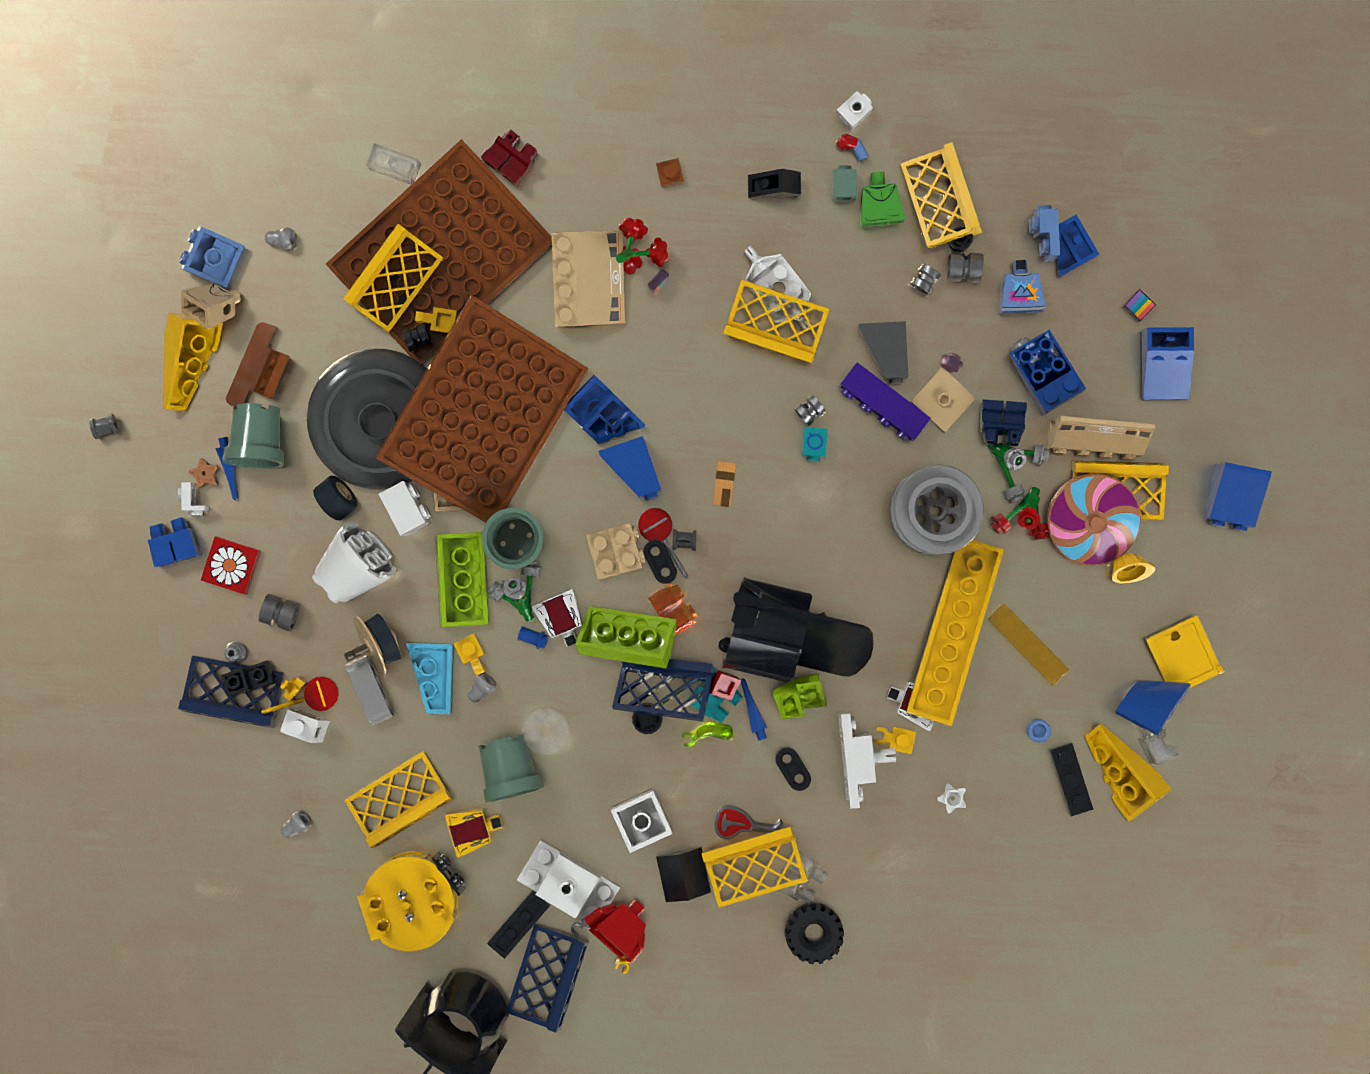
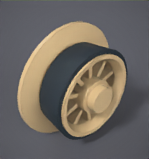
[344,614,401,676]

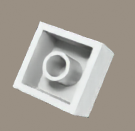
[379,481,431,536]
[611,788,673,853]

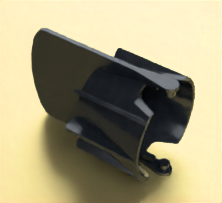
[718,577,874,682]
[395,972,509,1074]

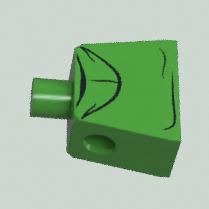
[859,172,905,227]

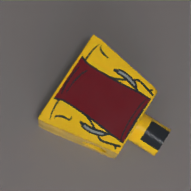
[445,808,503,858]

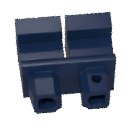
[980,399,1027,446]

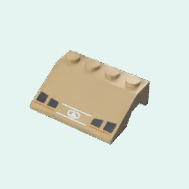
[551,230,625,326]
[1047,416,1155,460]

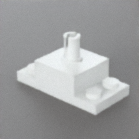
[838,711,896,809]
[517,839,620,919]

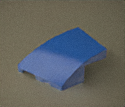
[564,375,645,444]
[1116,681,1191,736]

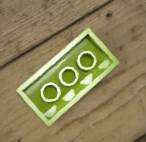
[435,532,488,627]
[575,606,677,668]

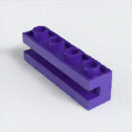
[839,362,931,442]

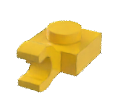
[415,307,457,334]
[453,633,486,676]
[280,676,308,701]

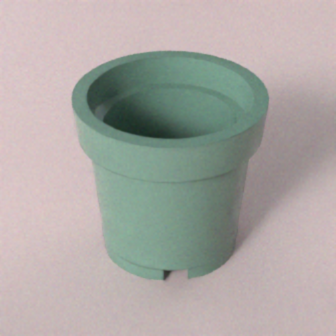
[222,403,284,469]
[482,508,543,569]
[478,734,544,803]

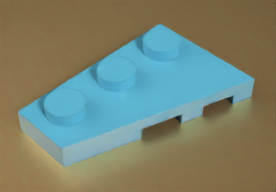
[406,643,453,714]

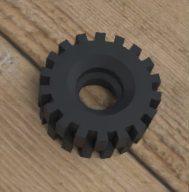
[785,902,844,964]

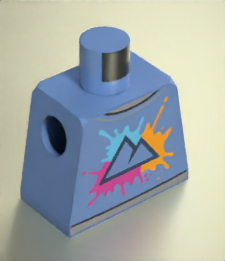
[999,260,1046,314]

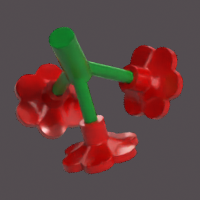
[616,218,668,275]

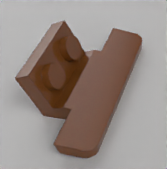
[226,322,290,407]

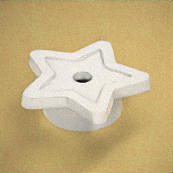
[937,784,966,814]

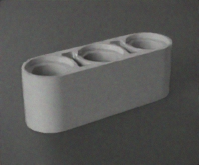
[345,655,394,726]

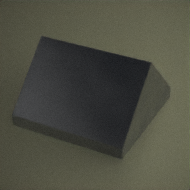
[656,847,711,902]

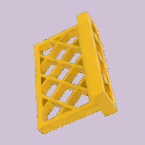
[900,142,982,249]
[343,224,443,333]
[723,279,830,363]
[1071,460,1169,520]
[344,751,454,848]
[702,827,808,908]

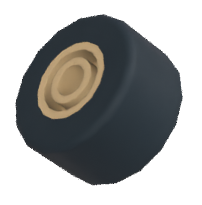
[313,475,357,520]

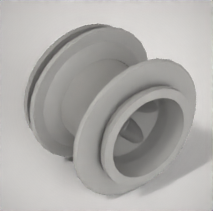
[890,465,984,555]

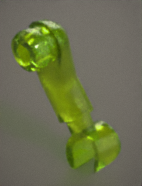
[681,722,734,747]

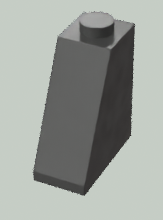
[857,321,909,384]

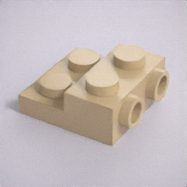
[586,523,646,580]

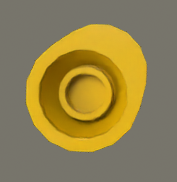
[1111,553,1155,584]

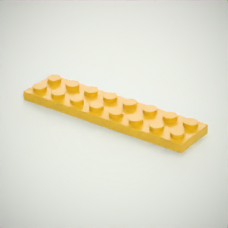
[906,540,1004,727]

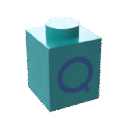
[801,427,828,462]

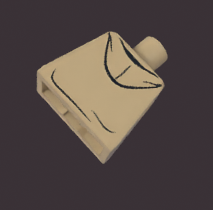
[181,284,241,329]

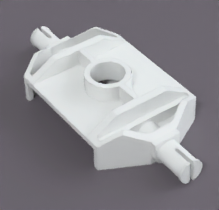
[743,245,812,329]

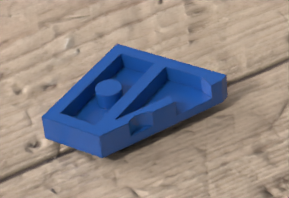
[1057,214,1099,277]

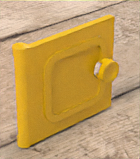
[1145,615,1224,688]

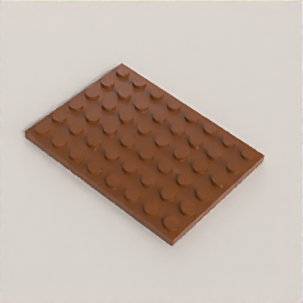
[326,139,552,365]
[375,295,588,523]

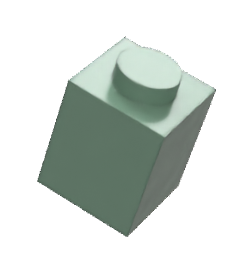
[832,165,857,201]

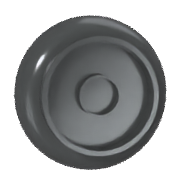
[307,348,427,489]

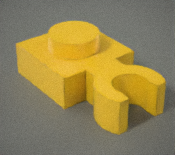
[873,726,916,754]

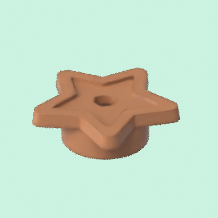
[189,458,218,488]

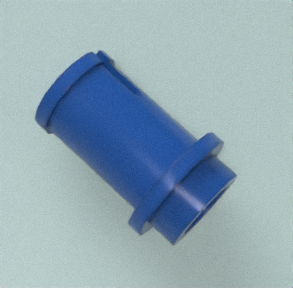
[517,626,549,649]

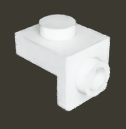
[178,482,209,515]

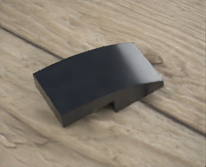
[221,660,276,697]

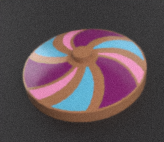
[1047,473,1141,566]

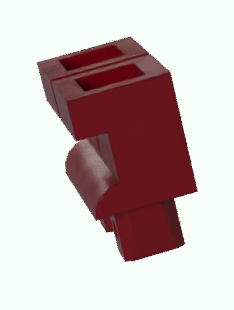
[481,129,537,187]

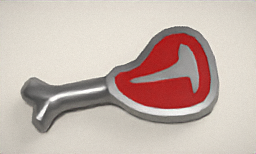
[715,805,784,840]

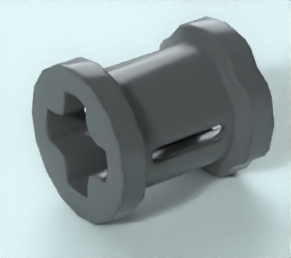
[89,413,119,439]
[672,529,697,551]

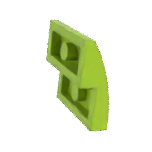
[773,673,827,719]

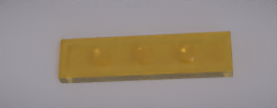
[987,603,1069,686]

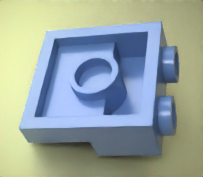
[1029,205,1060,262]
[179,226,244,288]

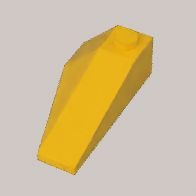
[163,312,223,411]
[1085,724,1172,822]

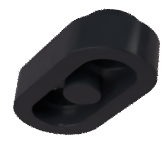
[644,540,677,584]
[775,747,811,791]

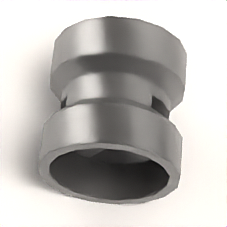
[910,263,942,295]
[794,394,826,426]

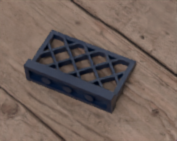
[178,656,284,728]
[612,659,716,722]
[507,924,589,1033]

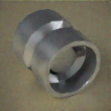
[947,251,984,284]
[258,594,300,632]

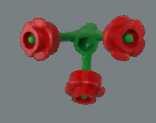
[990,487,1050,540]

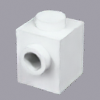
[835,91,873,131]

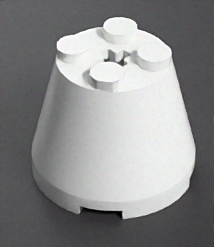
[312,522,396,603]

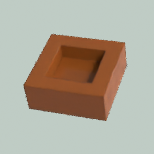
[656,158,684,187]

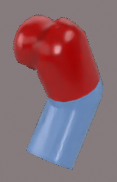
[836,134,869,162]

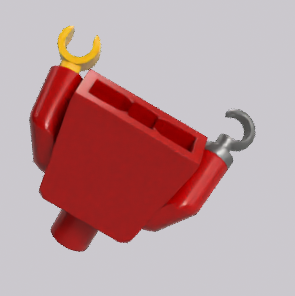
[571,900,646,974]

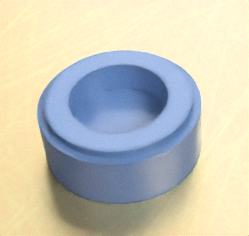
[1026,719,1051,743]

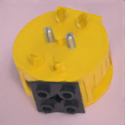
[357,851,465,951]

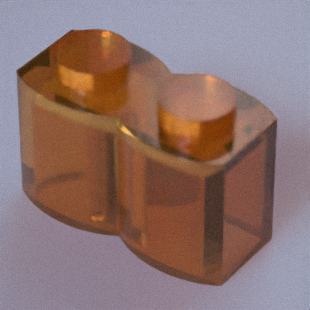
[647,583,697,635]

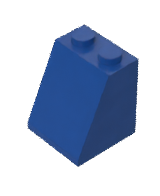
[598,436,661,501]
[1204,462,1272,531]

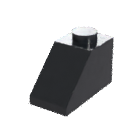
[748,169,801,198]

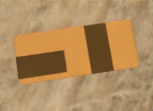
[713,461,736,507]

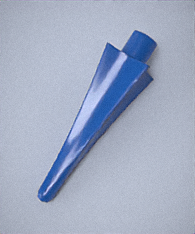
[215,437,238,500]
[741,678,767,741]

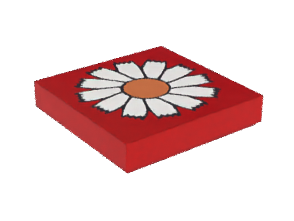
[201,536,260,594]

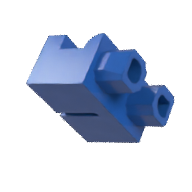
[148,517,202,567]

